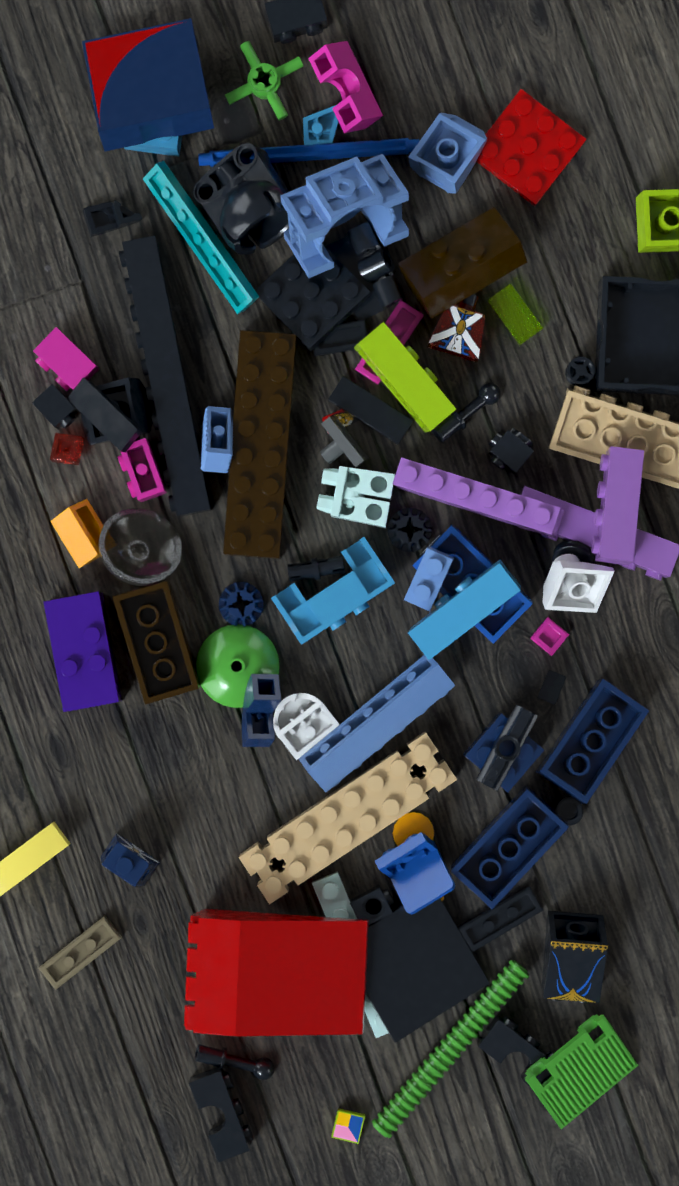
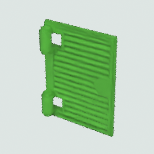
[525,1014,638,1129]

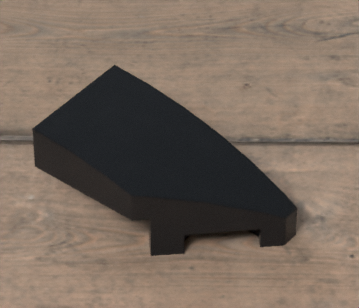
[83,200,142,237]

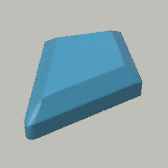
[303,105,339,146]

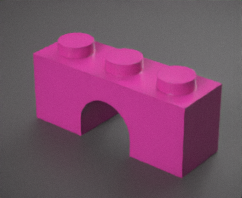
[308,41,383,133]

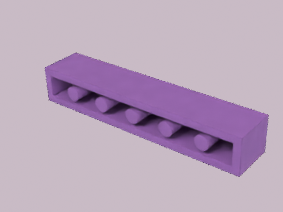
[392,458,564,539]
[519,486,679,581]

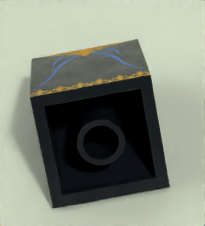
[542,911,608,1003]

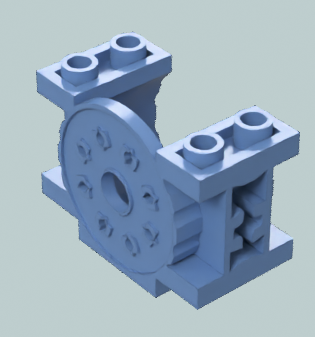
[280,154,409,278]

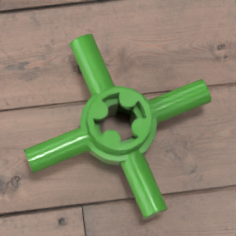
[225,41,303,120]

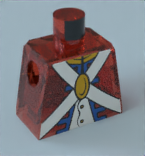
[427,294,485,363]

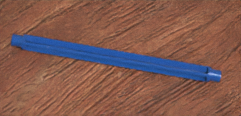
[198,138,420,167]

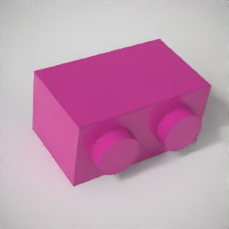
[33,327,99,391]

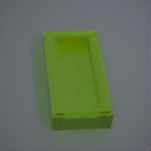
[488,284,543,345]

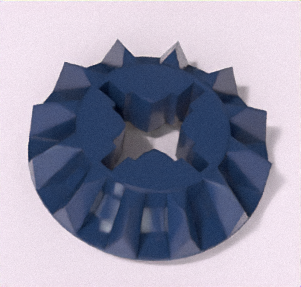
[219,582,263,626]

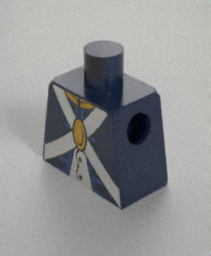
[100,833,160,887]

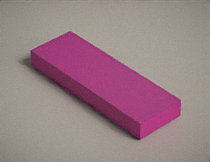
[355,301,424,385]

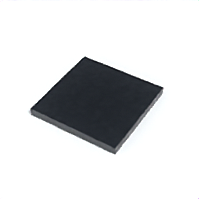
[365,898,489,1043]

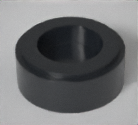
[555,797,583,825]

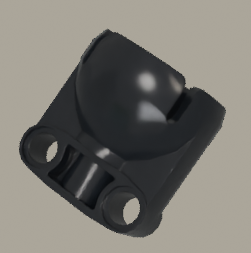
[193,143,289,255]

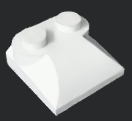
[543,554,614,613]

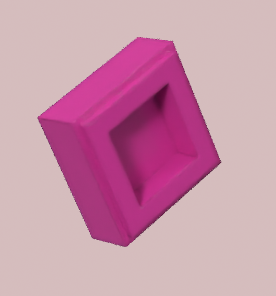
[530,617,569,656]

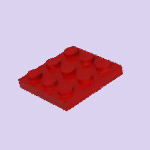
[476,89,587,206]

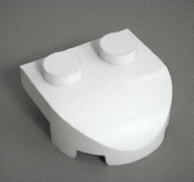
[273,693,340,760]

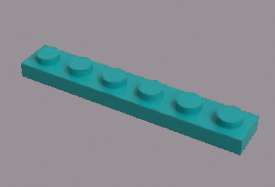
[143,161,259,314]

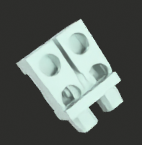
[317,466,395,529]

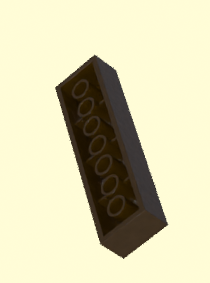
[223,330,297,559]

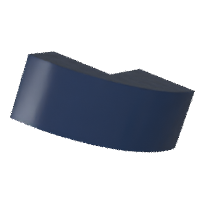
[242,674,281,747]

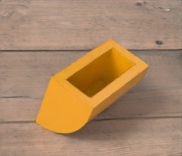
[50,499,116,568]

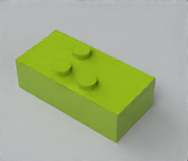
[636,189,679,253]
[354,322,456,433]

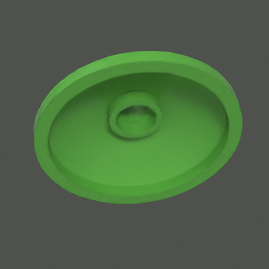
[196,624,279,708]

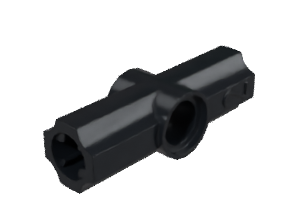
[476,704,538,791]

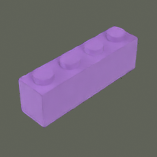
[591,446,644,565]

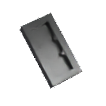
[320,415,369,467]

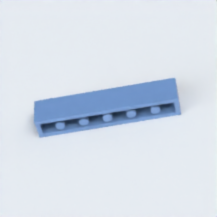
[299,655,455,792]

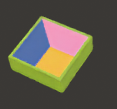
[331,1108,365,1144]

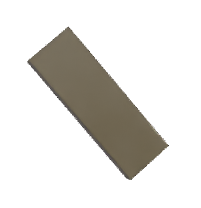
[39,915,122,990]

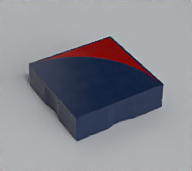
[82,18,214,152]

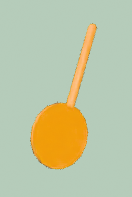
[393,812,444,901]

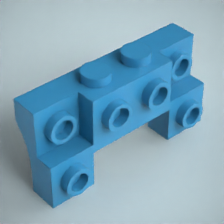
[271,537,395,645]

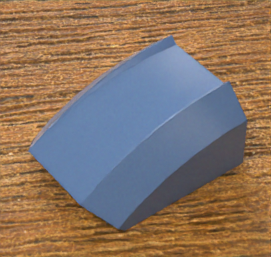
[408,113,487,193]

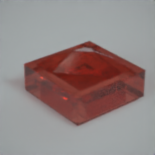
[50,433,84,465]

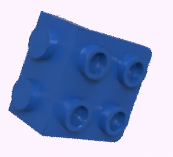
[375,832,455,915]

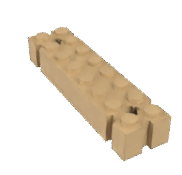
[239,731,457,904]

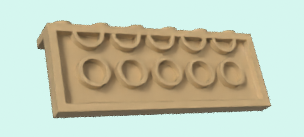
[549,385,679,489]

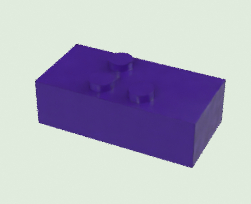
[44,591,122,712]

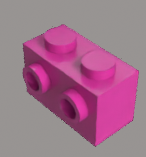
[118,438,167,502]

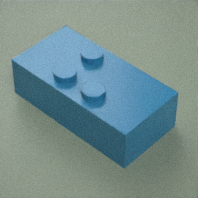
[408,560,521,660]

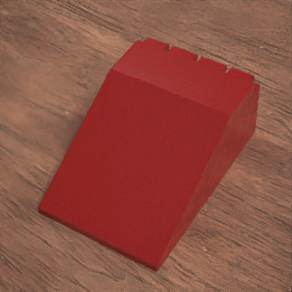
[184,909,369,1036]

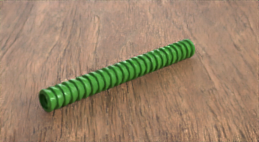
[372,960,529,1138]

